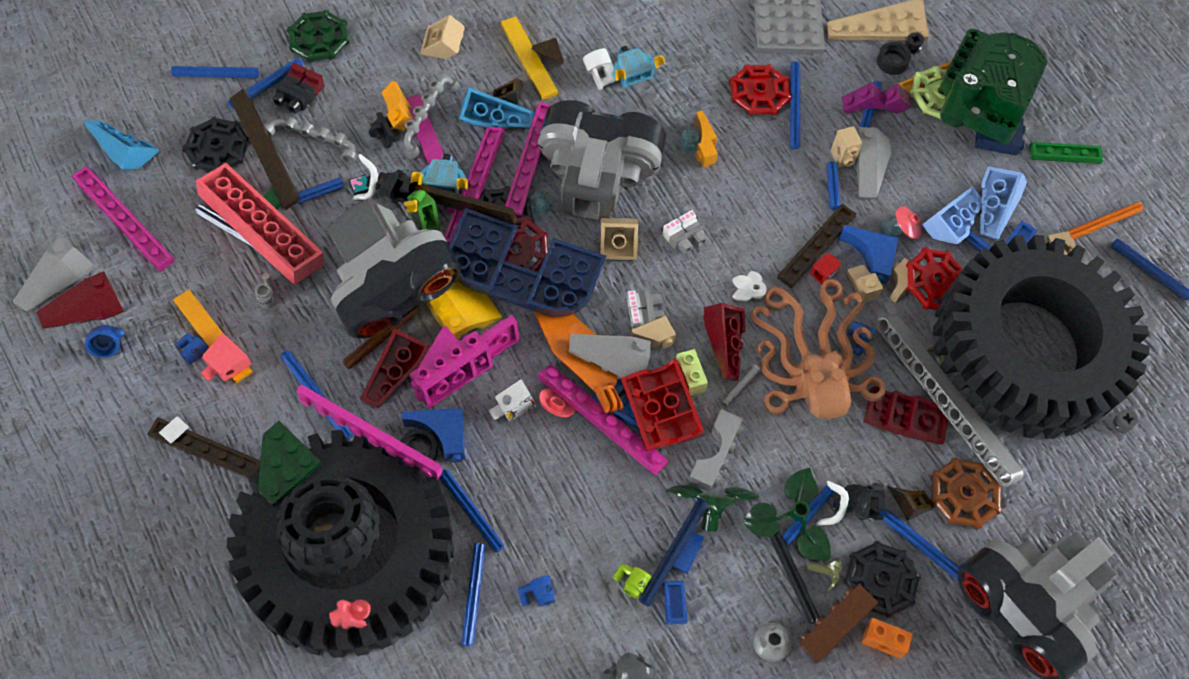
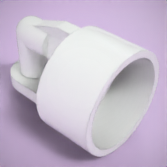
[583,49,615,90]

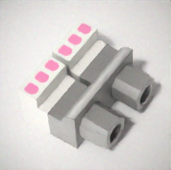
[662,210,707,254]
[627,290,665,329]

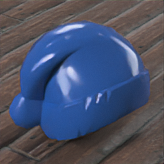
[85,325,125,358]

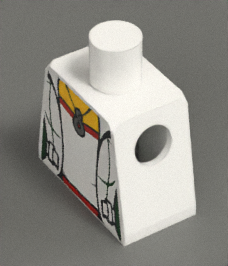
[489,379,537,421]

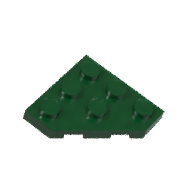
[258,420,322,507]

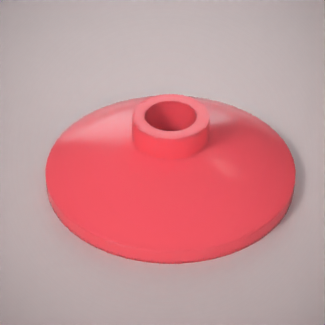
[896,206,922,239]
[539,388,575,417]

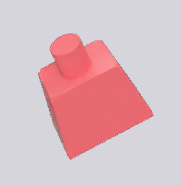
[200,333,251,381]

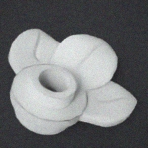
[732,271,767,302]

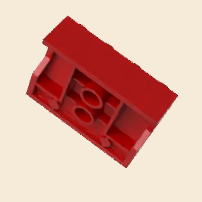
[621,358,704,451]

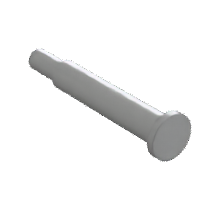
[722,364,762,407]

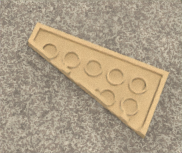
[826,0,929,41]

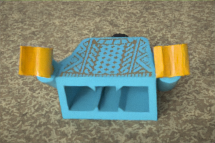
[613,46,665,88]
[411,154,468,194]

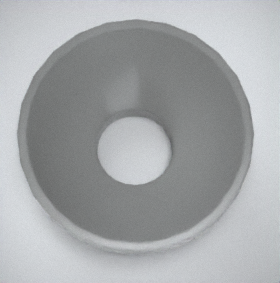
[753,623,792,662]

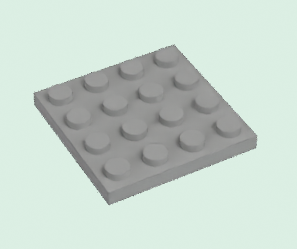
[753,0,825,54]

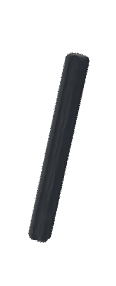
[769,531,820,624]

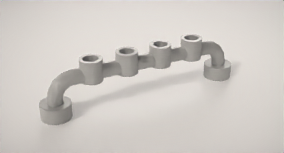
[404,76,459,159]
[264,117,357,164]

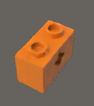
[861,618,913,659]

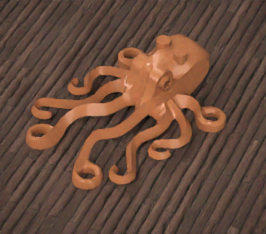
[750,279,886,419]

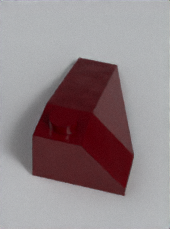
[703,303,746,381]
[360,329,430,408]

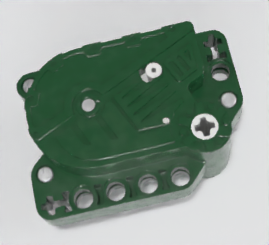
[940,29,1047,145]

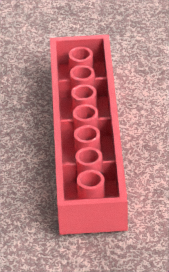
[196,163,324,285]

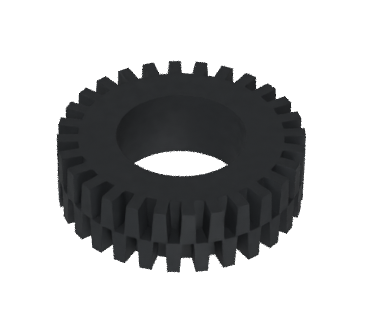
[933,235,1150,439]
[227,430,454,658]

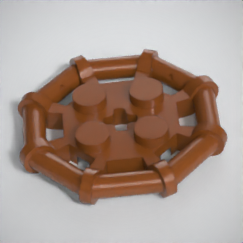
[930,458,1003,529]

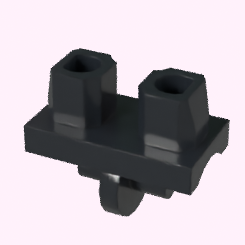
[368,112,401,148]

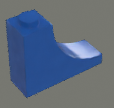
[839,225,898,284]
[402,408,465,463]

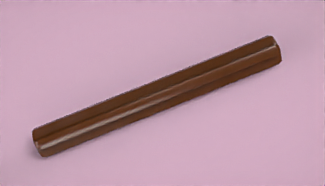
[342,305,420,369]

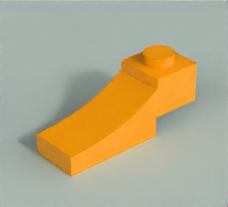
[381,81,414,131]
[695,110,718,168]

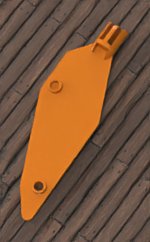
[533,311,623,413]

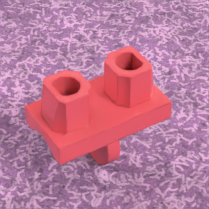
[329,600,370,629]

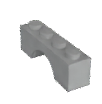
[688,409,744,493]

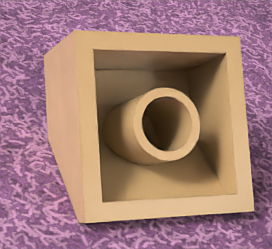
[420,15,465,59]
[600,218,638,260]

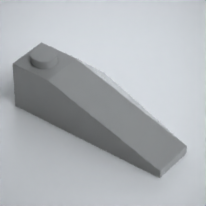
[856,127,891,199]
[13,238,95,313]
[569,334,651,379]

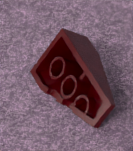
[36,271,124,329]

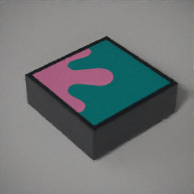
[349,174,369,196]

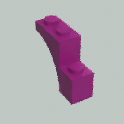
[842,82,911,114]

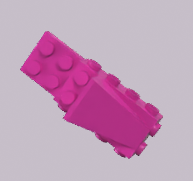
[410,315,520,409]

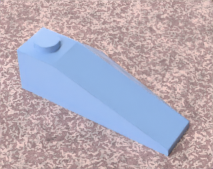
[980,166,1027,240]
[922,186,982,245]

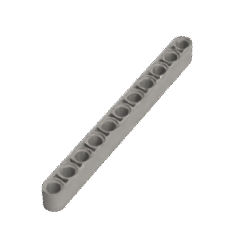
[876,314,1024,487]

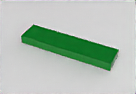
[1029,142,1103,164]

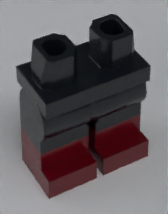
[273,62,325,114]

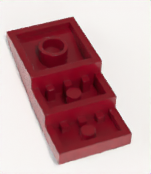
[863,386,948,445]

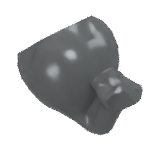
[602,652,654,679]

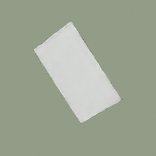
[159,416,189,444]

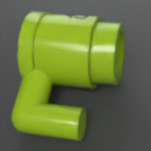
[612,563,652,599]

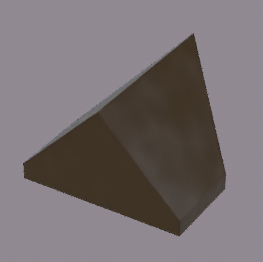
[531,38,564,65]
[492,78,523,105]
[887,486,935,521]

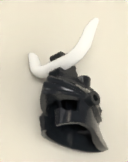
[353,154,418,203]
[816,481,886,526]

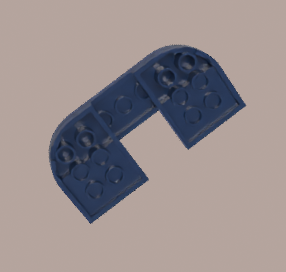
[449,208,606,317]

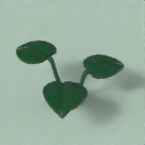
[743,468,831,561]
[666,485,759,532]

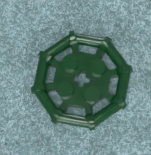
[287,9,350,62]

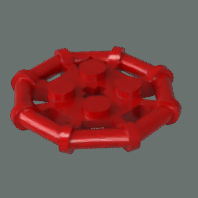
[729,64,791,116]
[906,247,963,310]

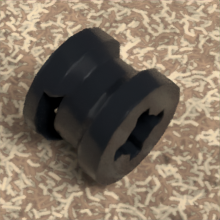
[905,32,924,54]

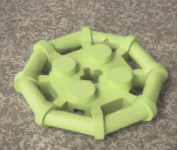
[910,66,946,120]

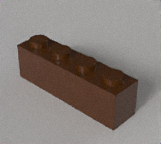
[799,584,878,664]

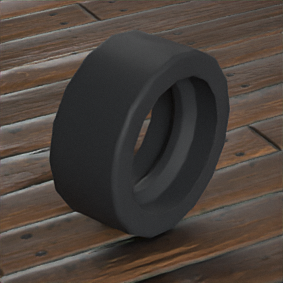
[877,42,911,75]
[400,429,438,461]

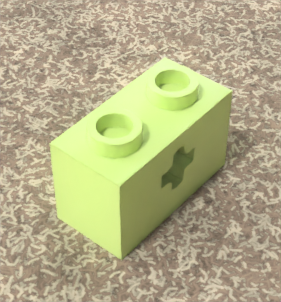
[676,349,708,396]

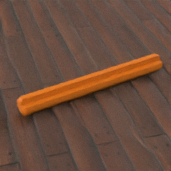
[1066,202,1143,239]

